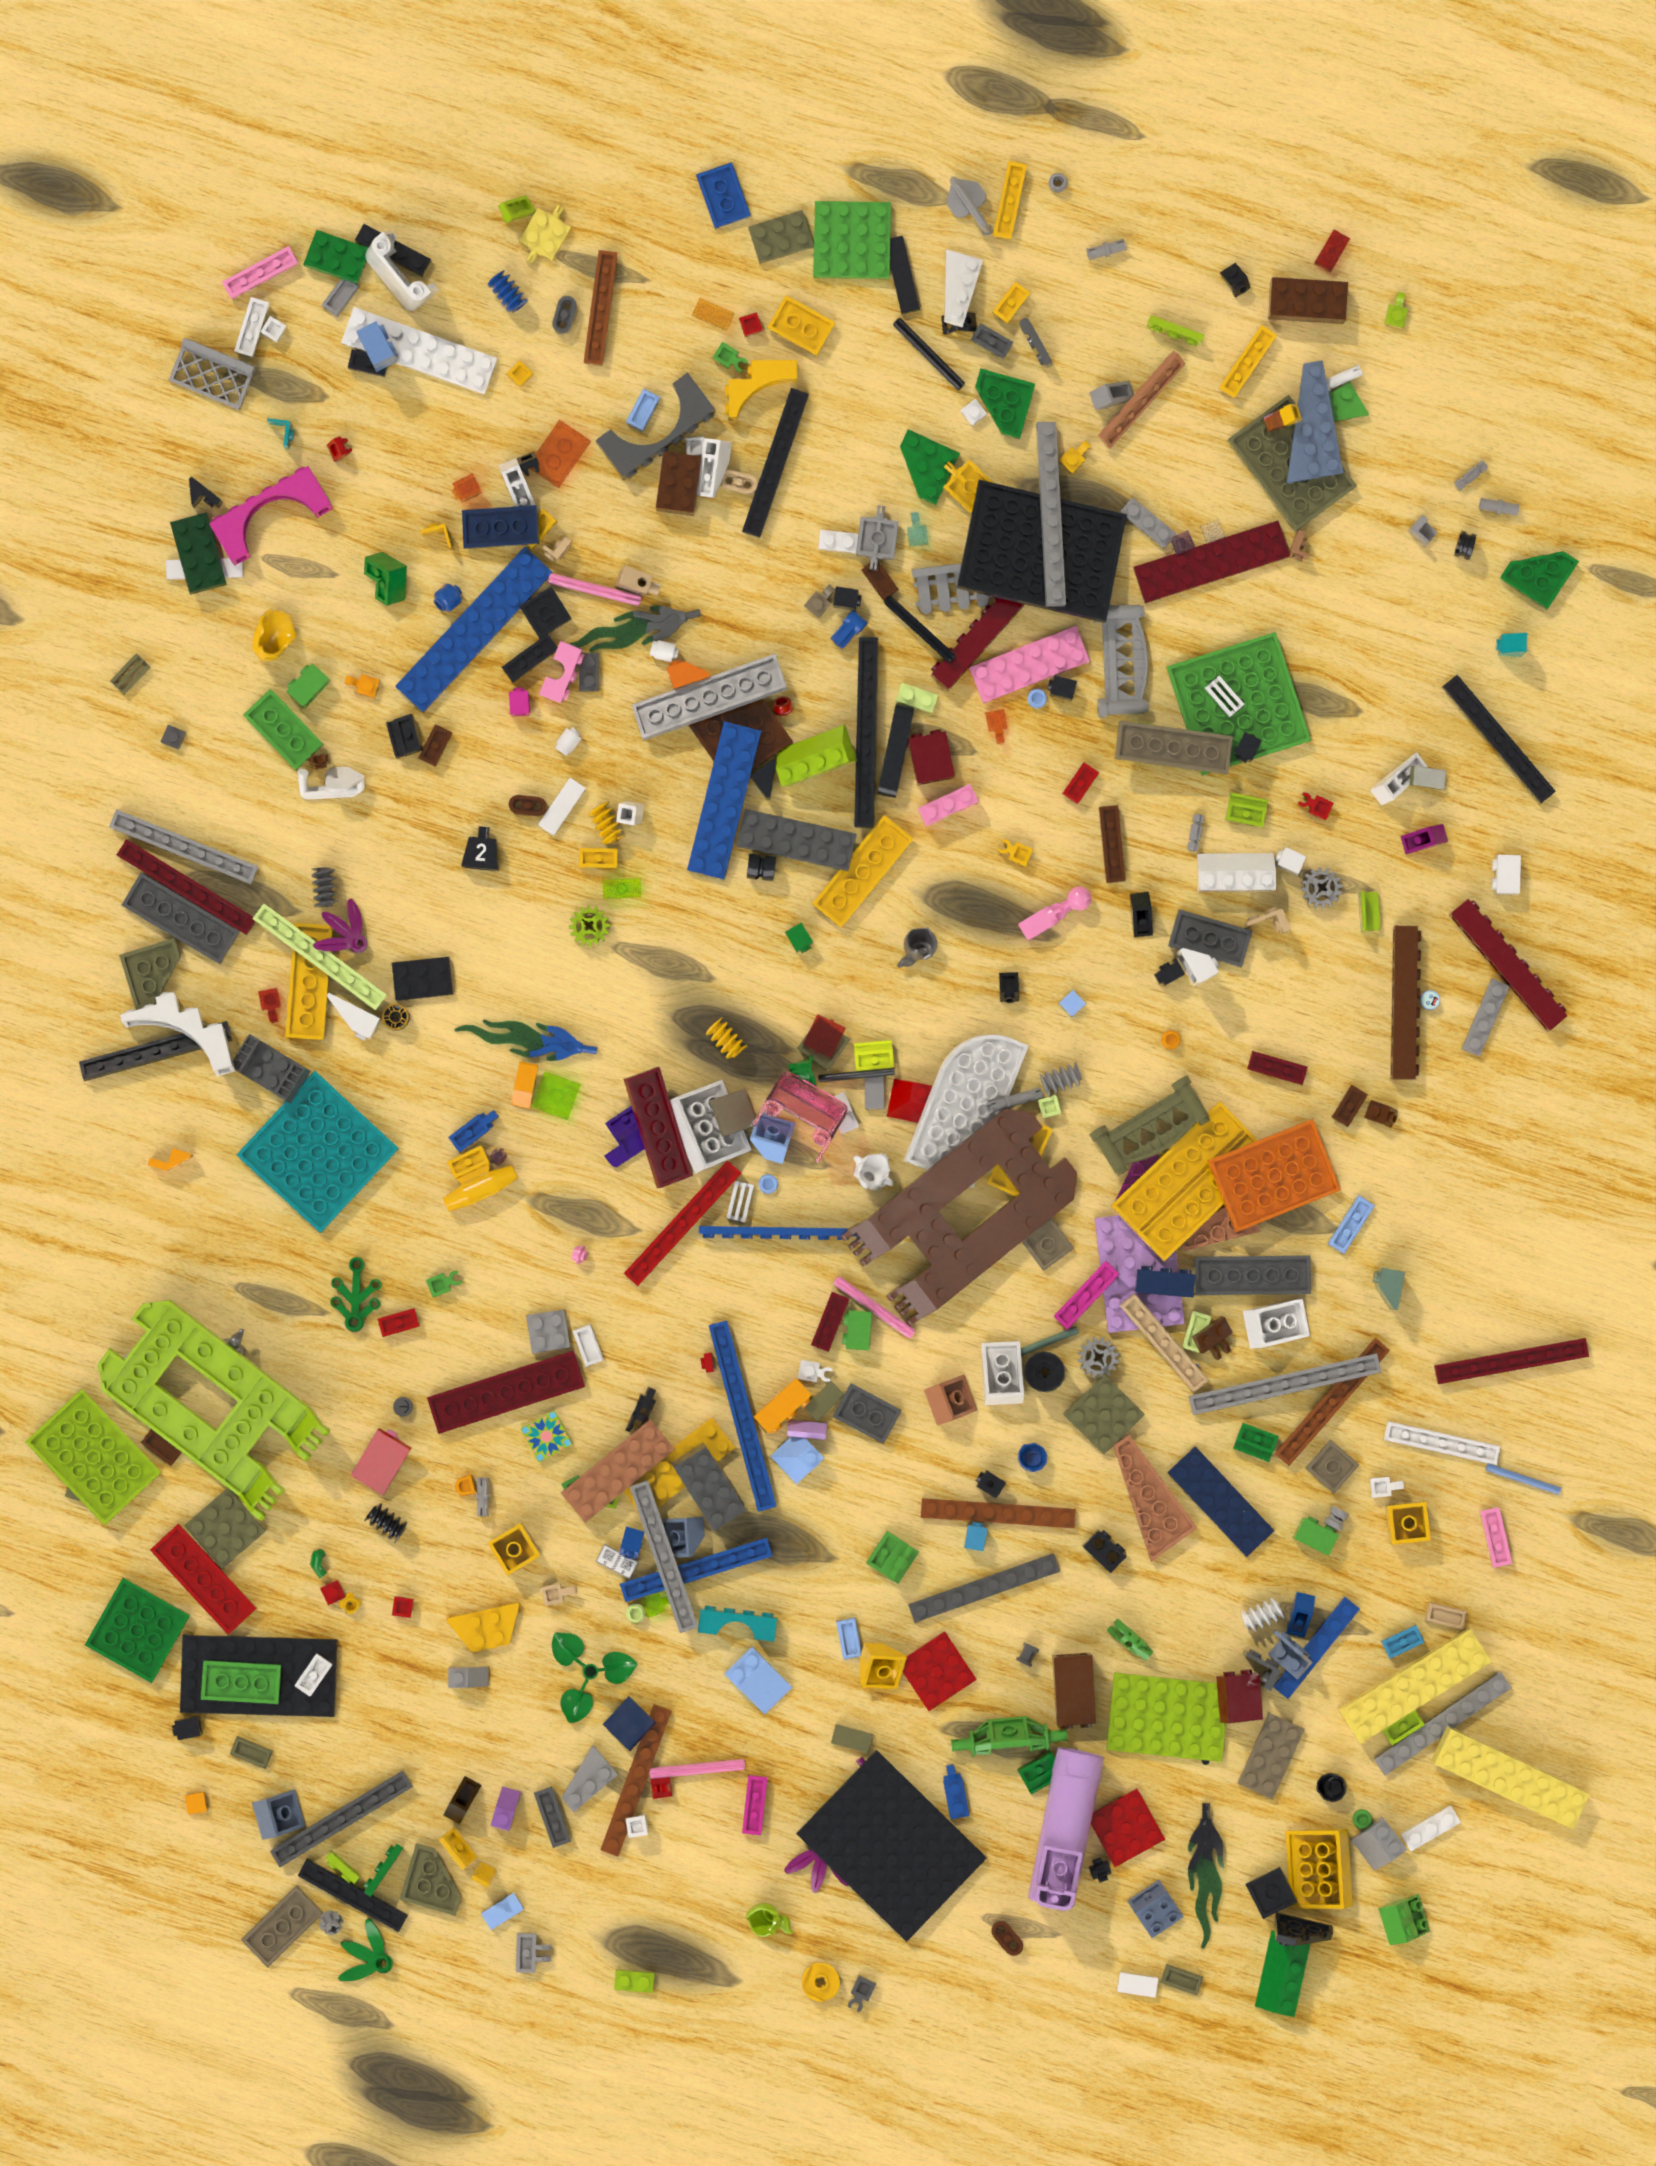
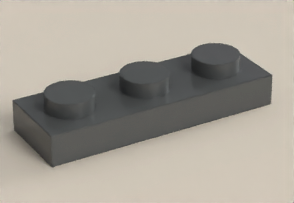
[534,1786,571,1848]

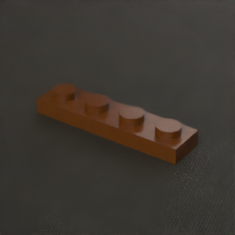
[1099,805,1126,883]

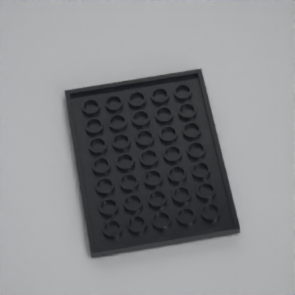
[956,480,1127,623]
[796,1750,987,1942]

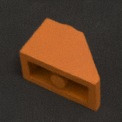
[666,660,710,690]

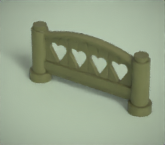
[1089,1075,1210,1176]

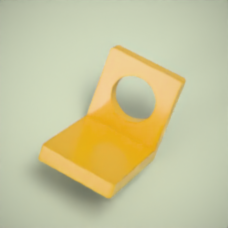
[420,523,452,549]

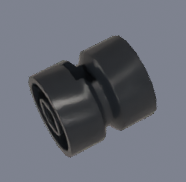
[747,854,776,881]

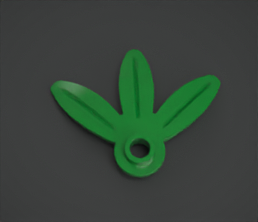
[338,1919,393,1982]

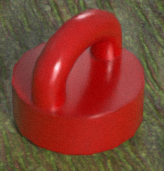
[772,696,793,716]

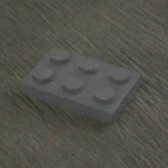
[833,1383,902,1444]

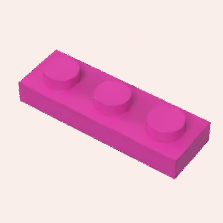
[742,1775,767,1835]

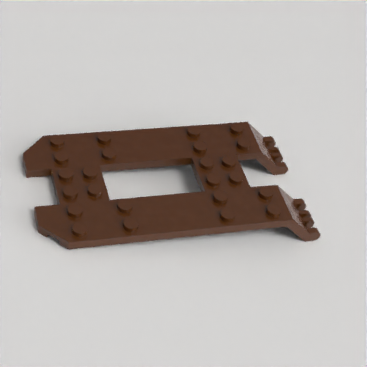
[840,1109,1077,1326]

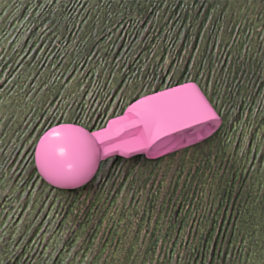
[1018,886,1092,941]

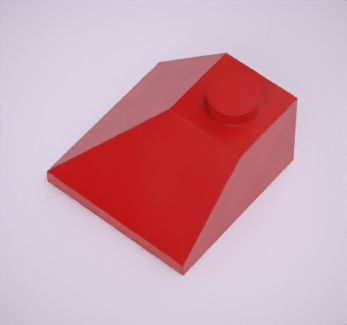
[886,1079,932,1123]

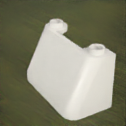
[365,230,440,311]

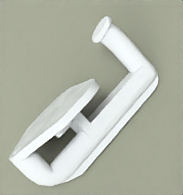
[298,767,365,799]

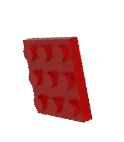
[903,1631,977,1711]
[1091,1788,1165,1867]

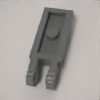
[1019,318,1053,368]

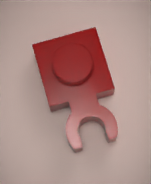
[1298,792,1334,821]

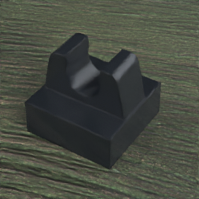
[517,451,539,476]

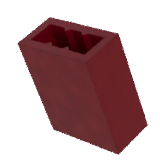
[908,729,955,786]
[1216,1669,1263,1724]

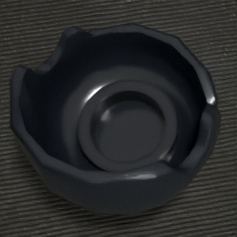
[1316,1772,1347,1802]

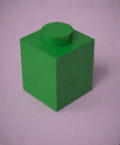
[785,922,813,954]

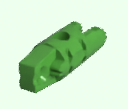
[1107,1619,1153,1661]

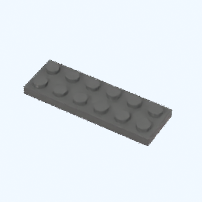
[736,809,857,872]
[121,873,240,965]
[1194,1255,1311,1295]

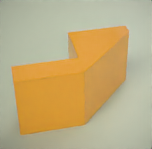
[511,1061,538,1109]
[148,1148,193,1171]

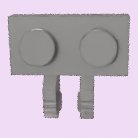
[516,1932,552,1973]

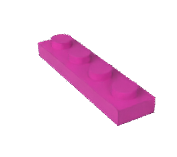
[1054,1261,1120,1330]

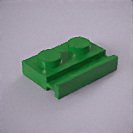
[1233,1422,1279,1462]
[1017,1750,1055,1794]

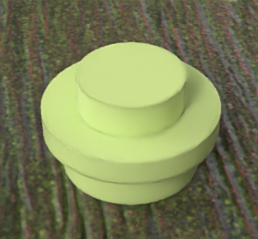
[626,1604,645,1623]

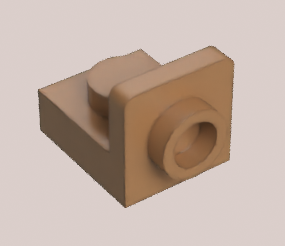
[1289,530,1310,561]

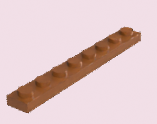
[1274,1338,1390,1466]
[921,1498,1076,1528]
[600,1704,672,1857]

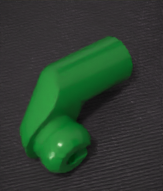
[310,1549,327,1579]

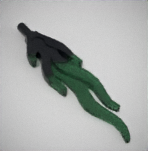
[1188,1803,1224,1949]

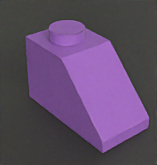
[490,1786,521,1831]

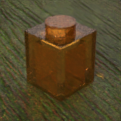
[451,473,482,503]

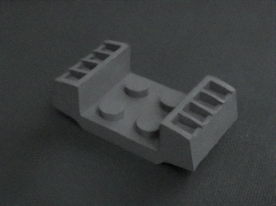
[233,1034,311,1104]

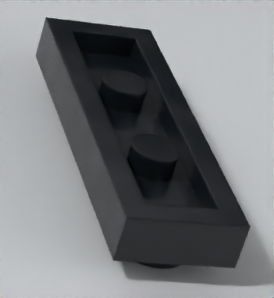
[501,633,558,683]

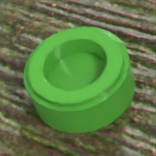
[1352,1809,1372,1829]

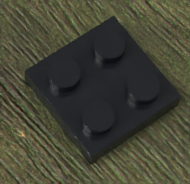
[519,586,572,639]
[1245,1866,1298,1919]

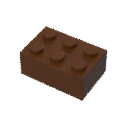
[656,451,701,516]

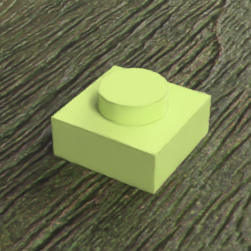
[1037,1095,1061,1119]

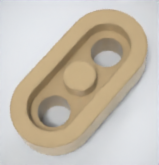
[720,470,758,495]

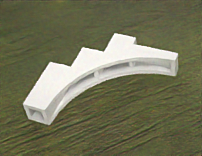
[120,992,235,1076]

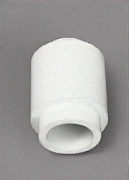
[650,640,679,663]
[555,727,582,756]

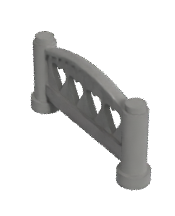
[1094,604,1149,718]

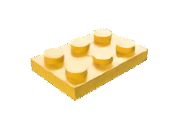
[767,295,836,357]

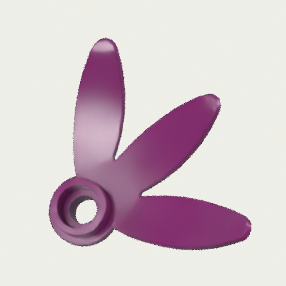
[313,899,367,953]
[784,1849,849,1893]

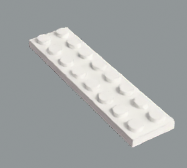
[341,307,498,395]

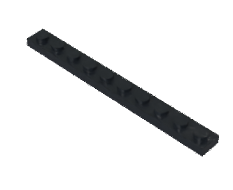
[854,637,879,828]

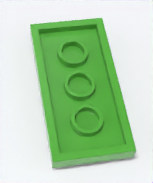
[243,689,324,771]
[201,1660,281,1704]

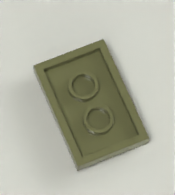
[748,210,814,264]

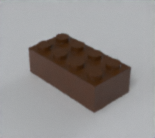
[1268,277,1348,324]

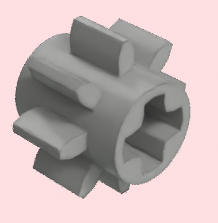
[318,1911,344,1935]

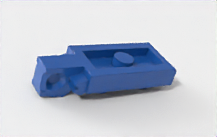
[448,1110,499,1153]
[943,1764,969,1820]

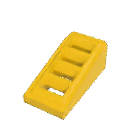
[471,1862,497,1887]

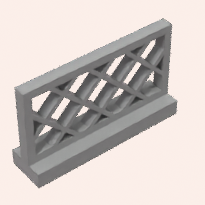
[168,338,258,410]

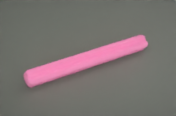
[548,573,641,606]
[833,1276,915,1338]
[650,1759,745,1779]

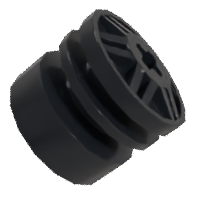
[1024,1351,1065,1393]

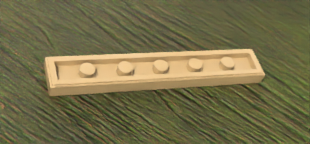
[1120,1293,1209,1392]

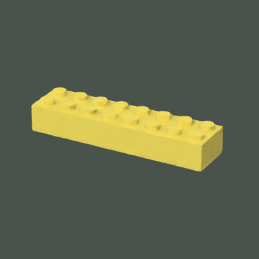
[1338,1628,1491,1744]
[1431,1726,1590,1829]

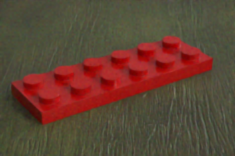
[150,1523,257,1635]

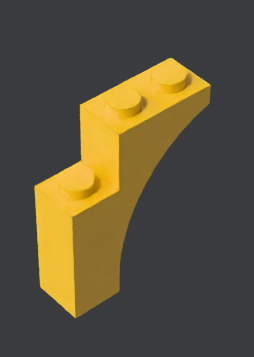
[725,360,797,421]

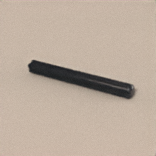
[893,318,965,390]
[884,596,956,663]

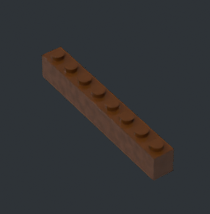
[1390,925,1421,1080]

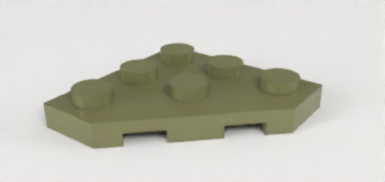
[119,938,181,1010]
[400,1843,461,1916]

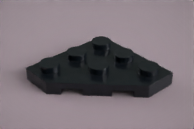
[1274,1912,1333,1946]

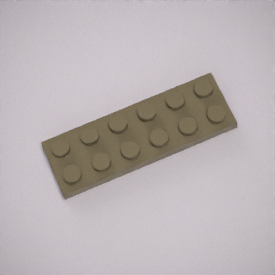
[1114,720,1233,775]

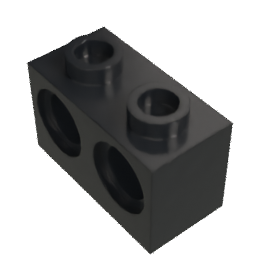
[1082,1529,1127,1573]

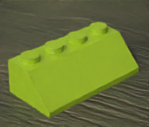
[776,725,857,787]

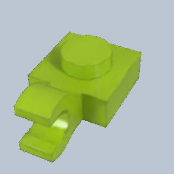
[1385,292,1408,328]

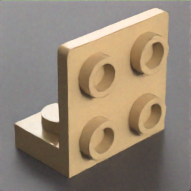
[1244,907,1291,935]

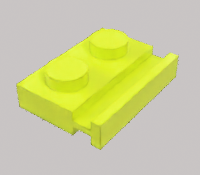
[854,1040,894,1071]

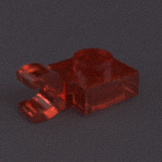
[258,988,281,1023]

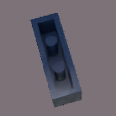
[1135,1266,1195,1298]

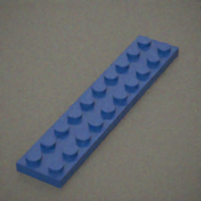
[395,547,553,713]

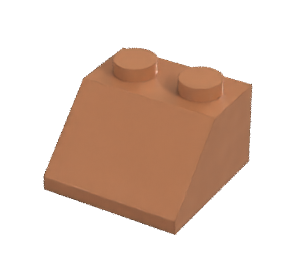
[924,1375,977,1426]

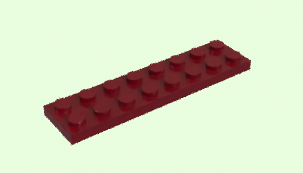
[1133,520,1290,604]
[427,1350,585,1434]

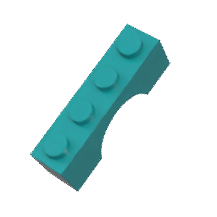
[698,1605,777,1642]

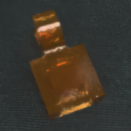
[985,709,1008,744]

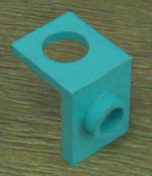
[267,418,294,449]

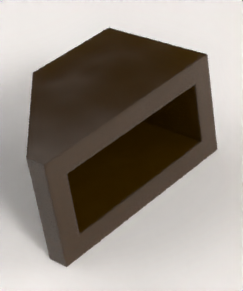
[443,1776,482,1824]

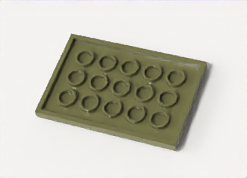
[1227,395,1357,532]

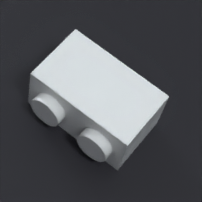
[1491,855,1521,895]

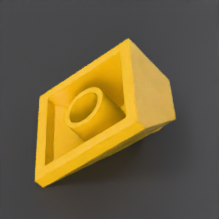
[860,1642,907,1689]

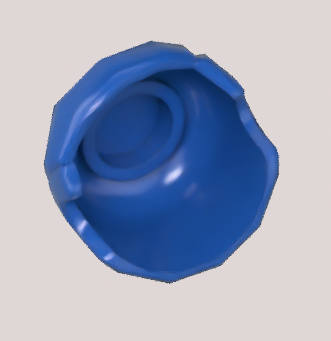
[1018,1443,1047,1472]

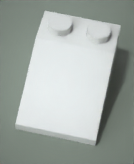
[1243,1298,1310,1349]
[981,1341,1024,1405]

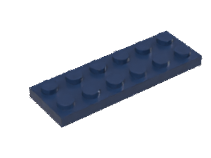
[1167,1446,1275,1557]

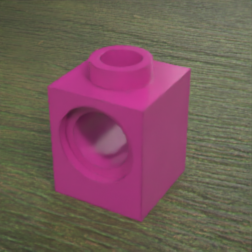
[509,688,530,717]

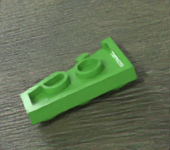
[1329,382,1369,422]

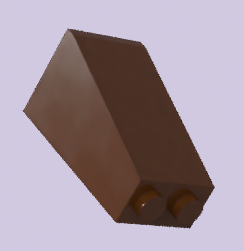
[1052,1652,1096,1729]

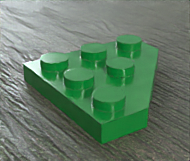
[975,368,1035,440]
[900,429,960,506]
[1499,551,1579,610]

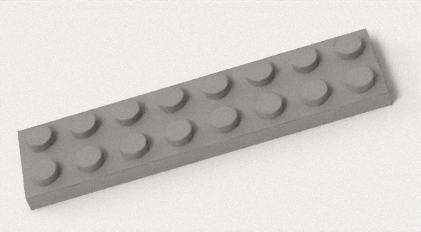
[632,654,788,741]

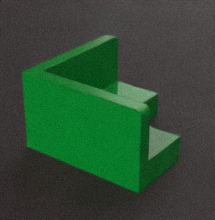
[364,552,407,606]

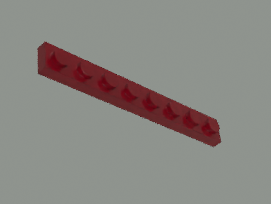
[116,839,256,935]
[1434,1338,1589,1384]

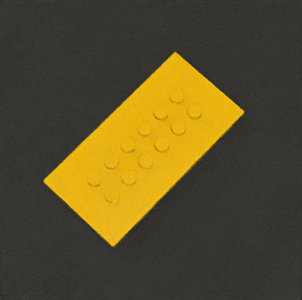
[1110,1101,1258,1262]

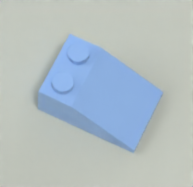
[724,1646,793,1714]

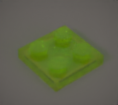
[532,1071,581,1120]

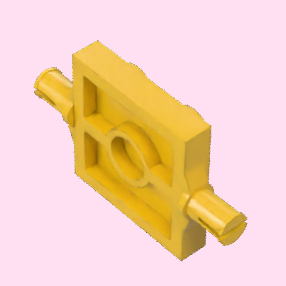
[943,459,994,514]

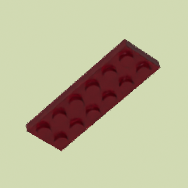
[623,1067,693,1188]

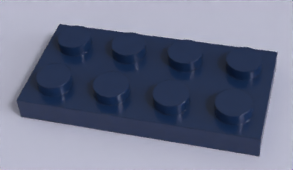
[462,505,540,549]

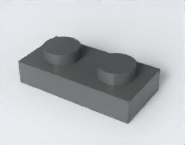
[971,323,1013,360]
[579,653,599,692]

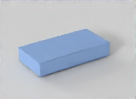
[626,388,661,432]
[836,1618,861,1660]
[481,1893,524,1930]

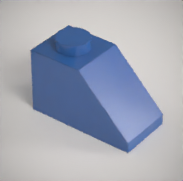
[1286,1592,1315,1638]

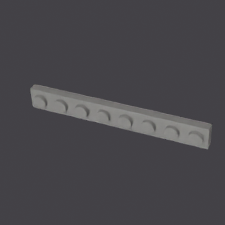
[109,809,259,885]
[630,1480,698,1633]
[1374,1671,1512,1776]

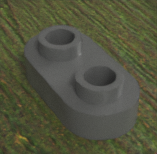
[552,296,577,334]

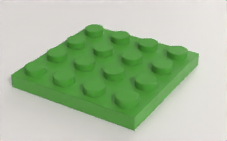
[813,201,891,279]

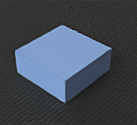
[1059,990,1086,1017]

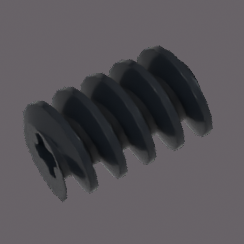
[364,1503,407,1543]

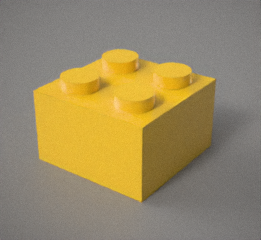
[1385,1501,1431,1545]
[488,1522,541,1576]

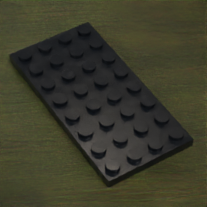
[180,1635,337,1717]

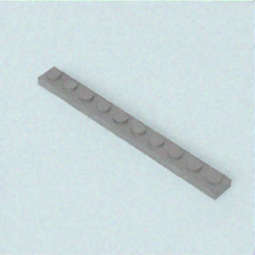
[1036,422,1066,606]
[1189,1353,1381,1415]

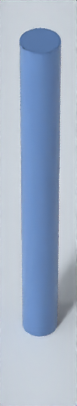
[1486,1463,1561,1495]

